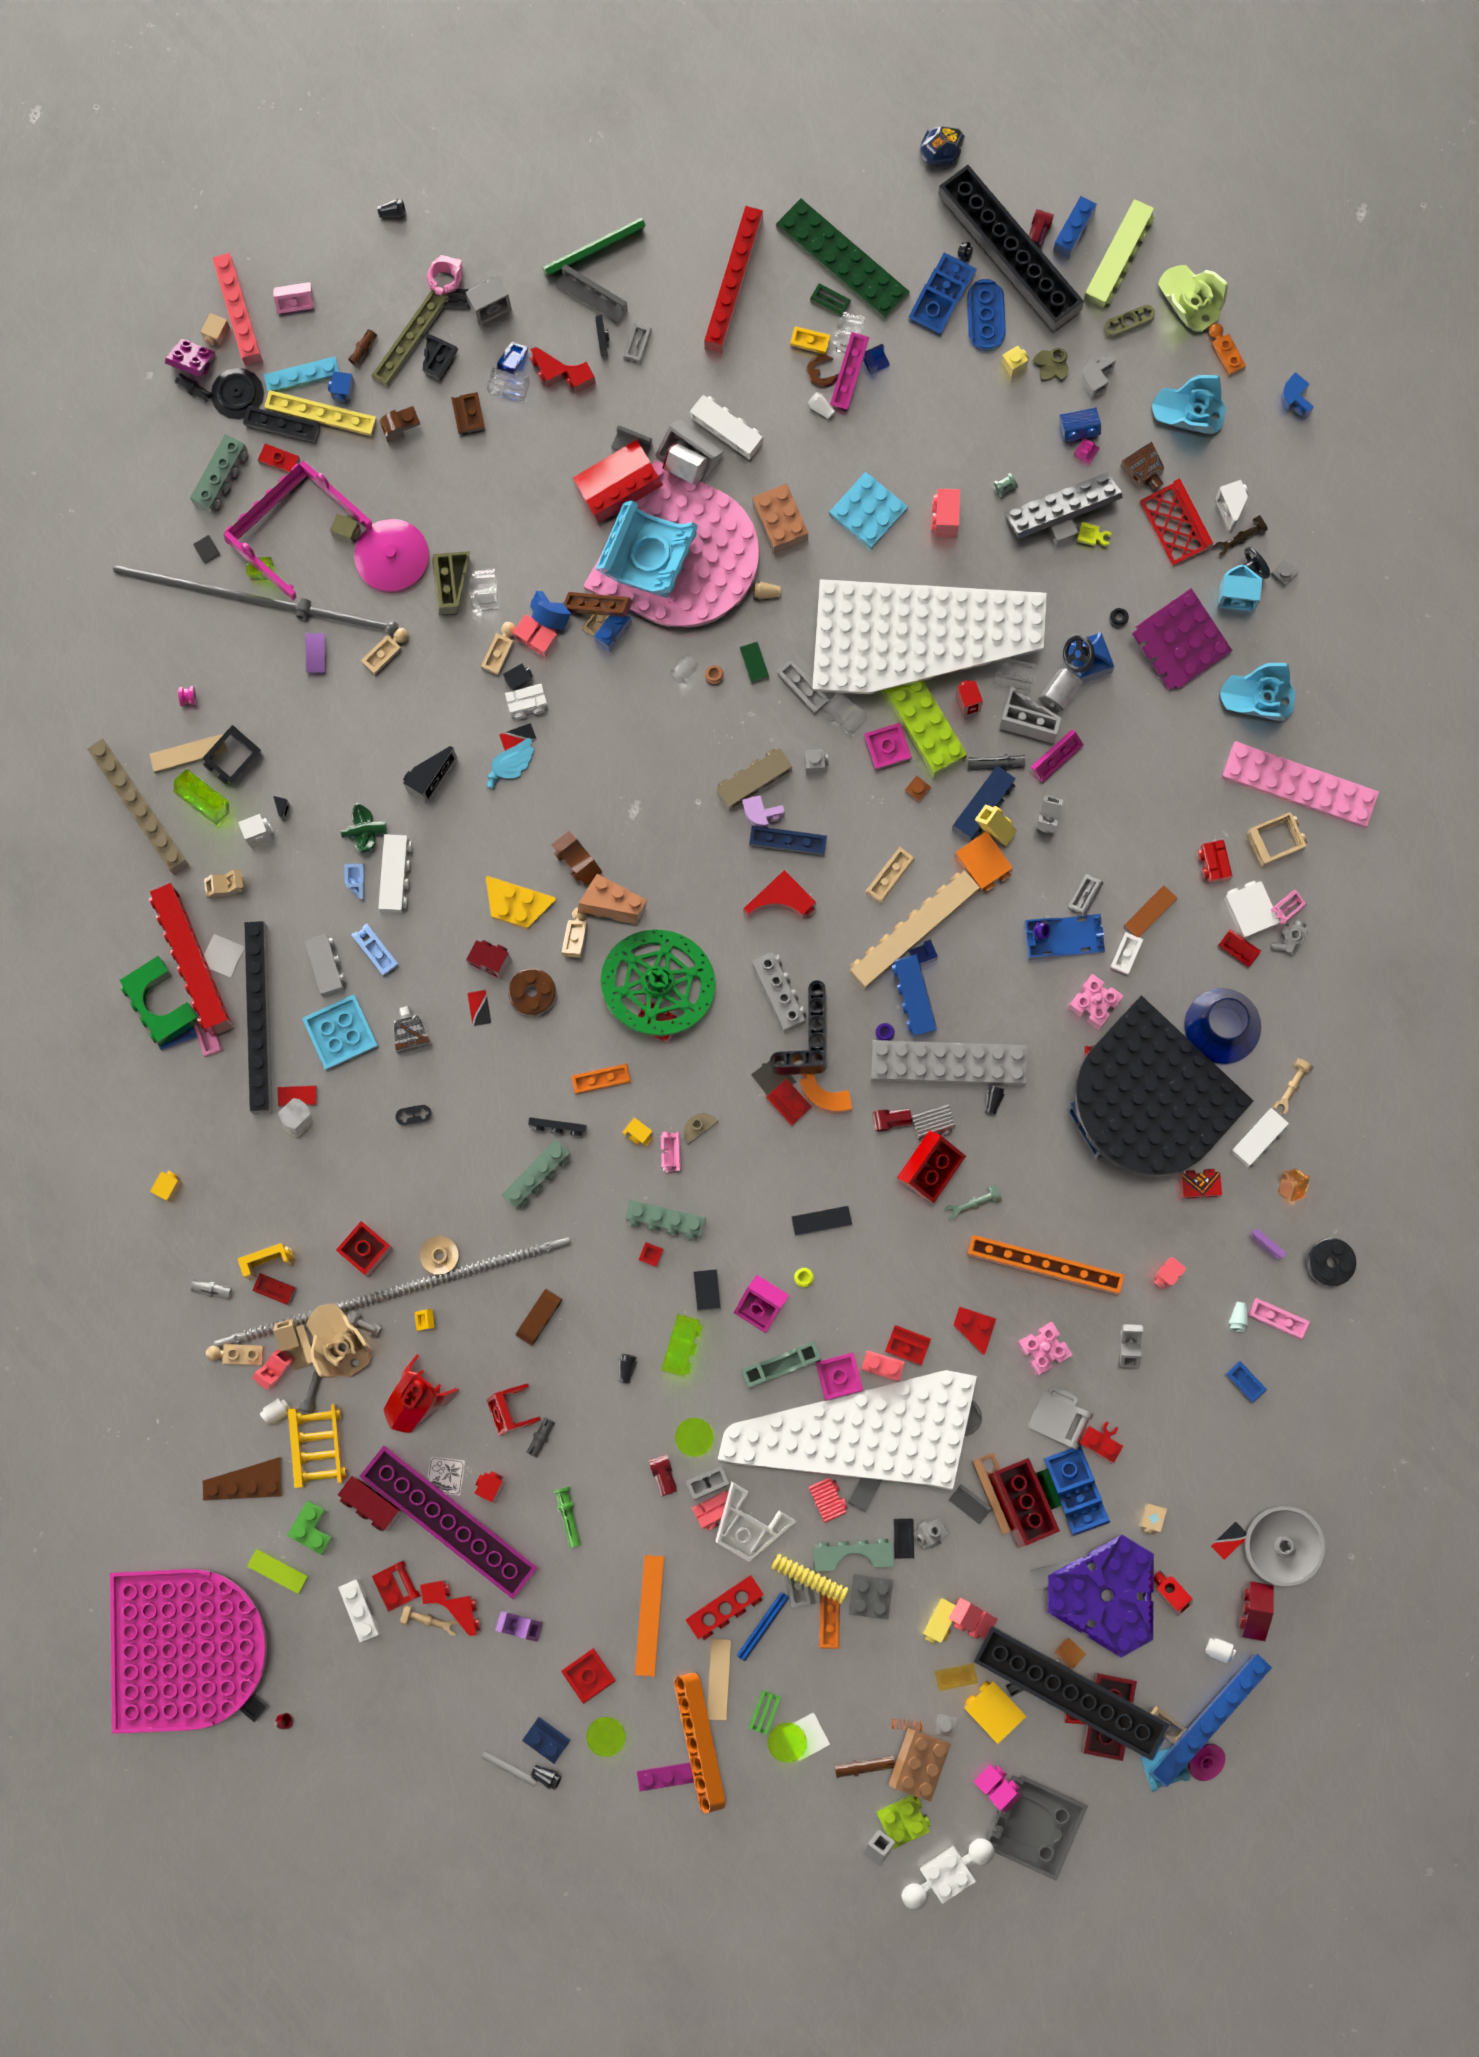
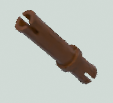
[835,1756,895,1778]

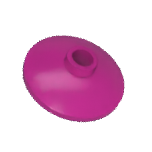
[1189,1744,1226,1781]

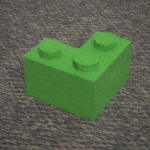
[287,1501,334,1555]

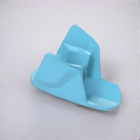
[1152,375,1226,434]
[1220,663,1296,721]

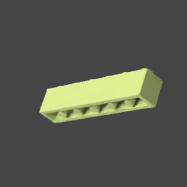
[1084,199,1155,309]

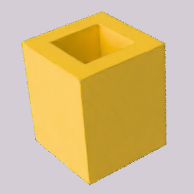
[150,1171,182,1202]

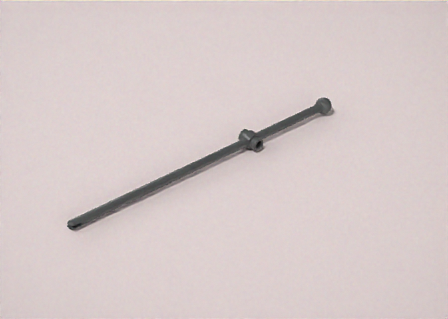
[113,566,399,636]

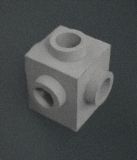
[913,1517,949,1550]

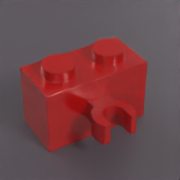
[1078,1421,1123,1464]

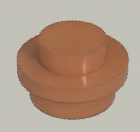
[705,665,724,684]

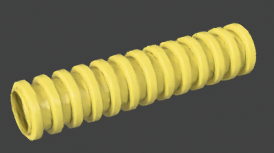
[772,1554,848,1604]

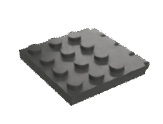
[986,1775,1088,1881]

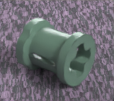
[993,473,1018,497]

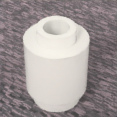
[260,1398,290,1426]
[1205,1638,1236,1663]

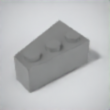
[999,686,1061,744]

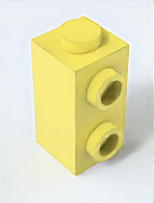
[975,805,1017,846]
[923,1598,956,1644]

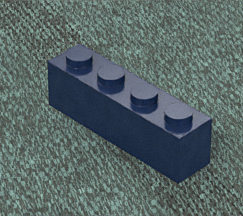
[952,765,1016,842]

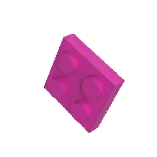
[864,722,912,770]
[815,1352,863,1400]

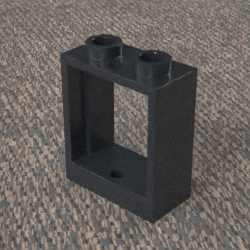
[202,725,261,785]

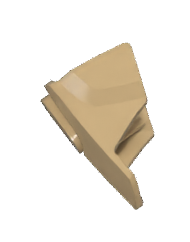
[306,1304,373,1378]

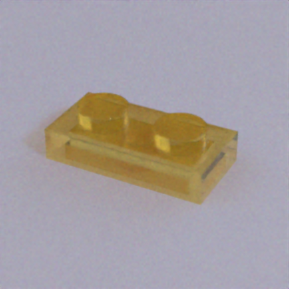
[935,1663,978,1691]

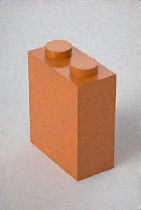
[955,831,1013,893]

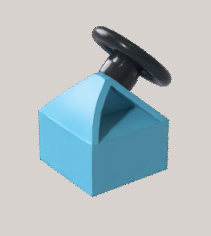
[1217,547,1271,612]

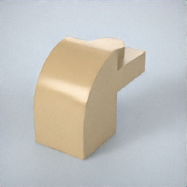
[204,869,244,898]

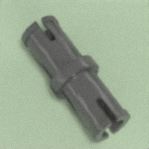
[526,1417,555,1458]

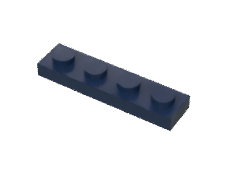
[749,826,827,855]

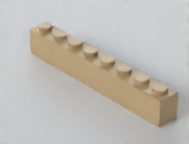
[850,871,980,990]

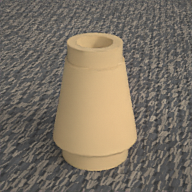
[753,581,781,600]

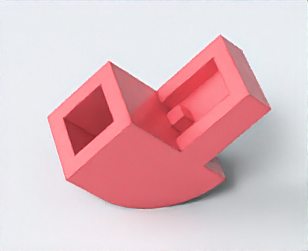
[252,1349,295,1390]

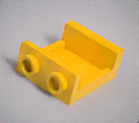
[238,1243,295,1281]
[964,1680,1027,1744]

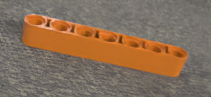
[674,1672,725,1814]

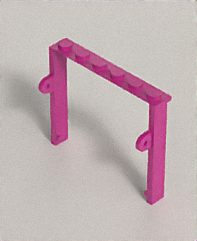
[223,460,372,601]

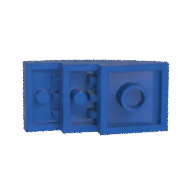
[908,252,977,334]
[1044,1445,1110,1536]

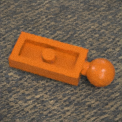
[1209,323,1246,376]

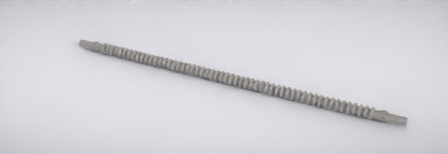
[214,1237,571,1348]

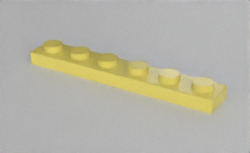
[264,390,377,437]

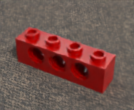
[685,1575,764,1640]

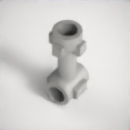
[347,1311,382,1337]

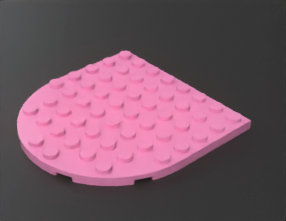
[583,460,759,628]

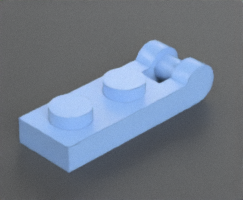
[352,924,398,977]

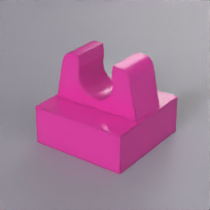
[1074,438,1100,465]

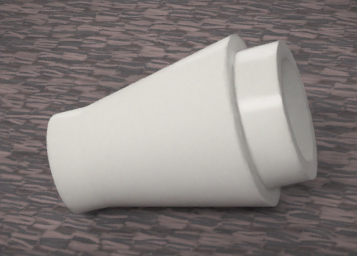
[807,392,835,419]

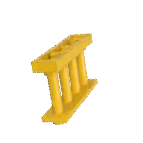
[288,1404,347,1489]

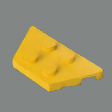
[486,876,556,929]

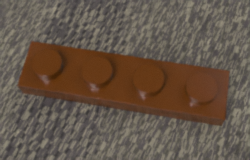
[563,592,633,617]

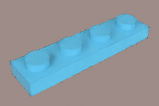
[263,356,339,393]

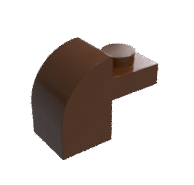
[380,406,421,443]

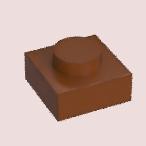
[905,775,931,803]

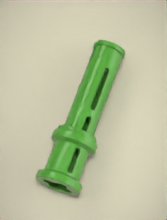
[553,1487,581,1548]

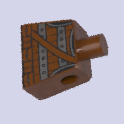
[1120,441,1164,490]

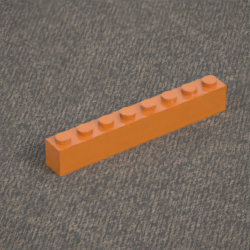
[967,1235,1124,1296]

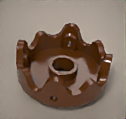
[508,968,557,1018]

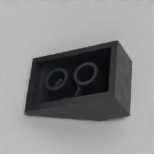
[403,746,457,804]

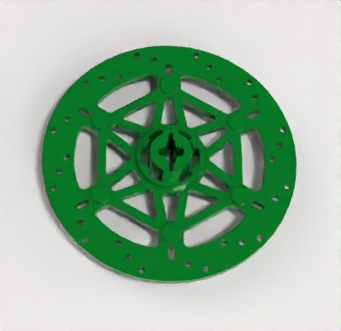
[600,929,715,1036]

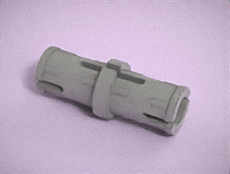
[191,1280,232,1300]

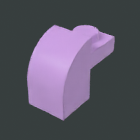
[742,795,785,828]

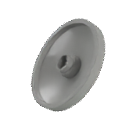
[1245,1506,1325,1586]

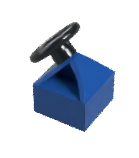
[1063,632,1115,683]

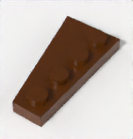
[203,1457,282,1501]

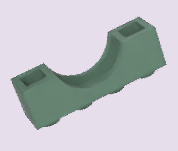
[741,1341,821,1389]
[814,1539,894,1572]

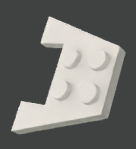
[716,1481,797,1562]

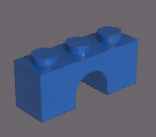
[1053,196,1097,259]

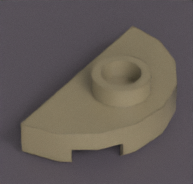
[684,1113,718,1144]

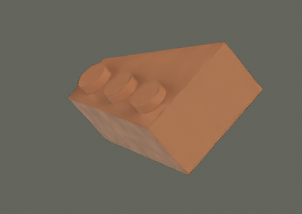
[577,874,647,925]

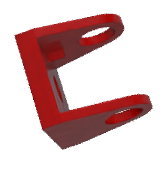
[486,1383,541,1436]

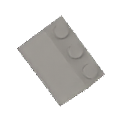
[655,419,724,483]

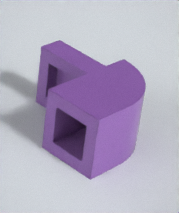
[496,1611,543,1642]

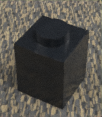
[503,663,534,692]

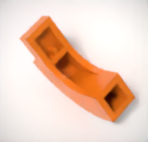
[800,1074,852,1114]

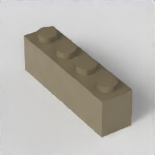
[716,748,792,811]

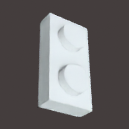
[1110,932,1143,975]

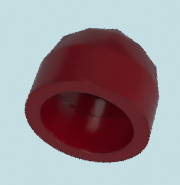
[275,1713,293,1730]

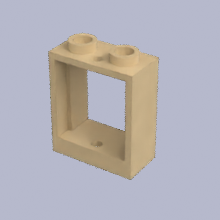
[1246,812,1307,867]

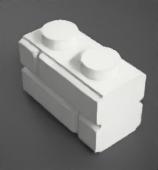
[505,684,548,720]

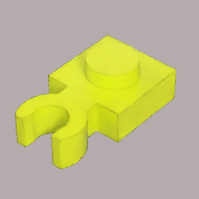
[1076,522,1112,547]

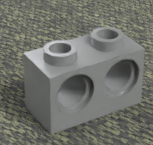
[686,1466,730,1500]

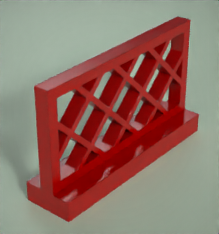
[1140,478,1214,566]

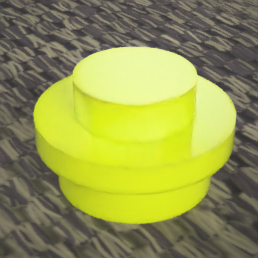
[794,1268,814,1288]

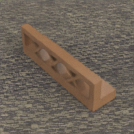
[972,1452,1011,1535]

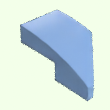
[344,864,364,899]

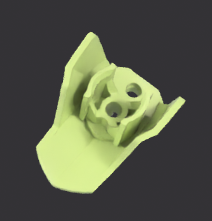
[1158,265,1228,332]

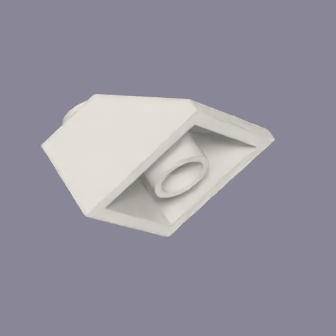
[1215,480,1249,533]

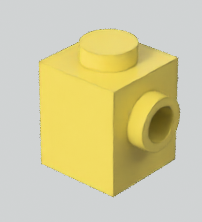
[1001,346,1029,378]

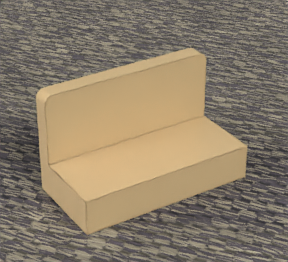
[289,1325,313,1370]

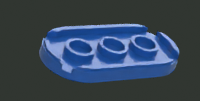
[967,279,1006,351]

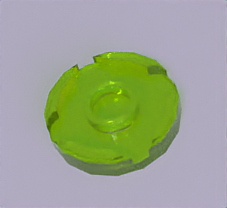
[675,1417,714,1457]
[586,1717,626,1757]
[768,1722,807,1763]

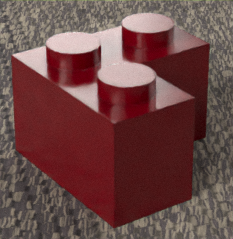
[466,940,512,980]
[1239,1581,1274,1641]

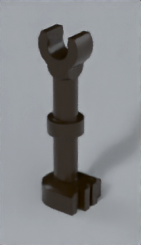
[1214,515,1268,557]

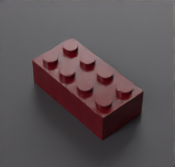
[988,1458,1060,1548]
[1082,1673,1137,1761]

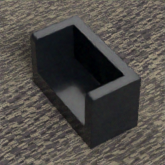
[693,1269,721,1312]

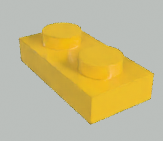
[790,326,831,355]

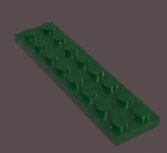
[776,198,910,320]

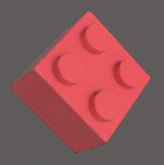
[931,489,960,537]

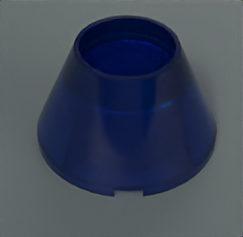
[1184,988,1261,1064]

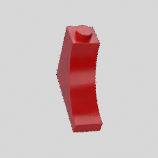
[743,870,816,919]

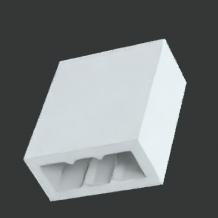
[1224,881,1280,940]

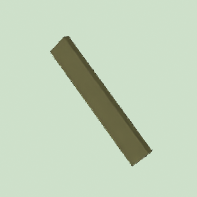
[371,290,449,387]

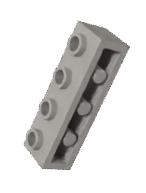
[752,952,807,1033]

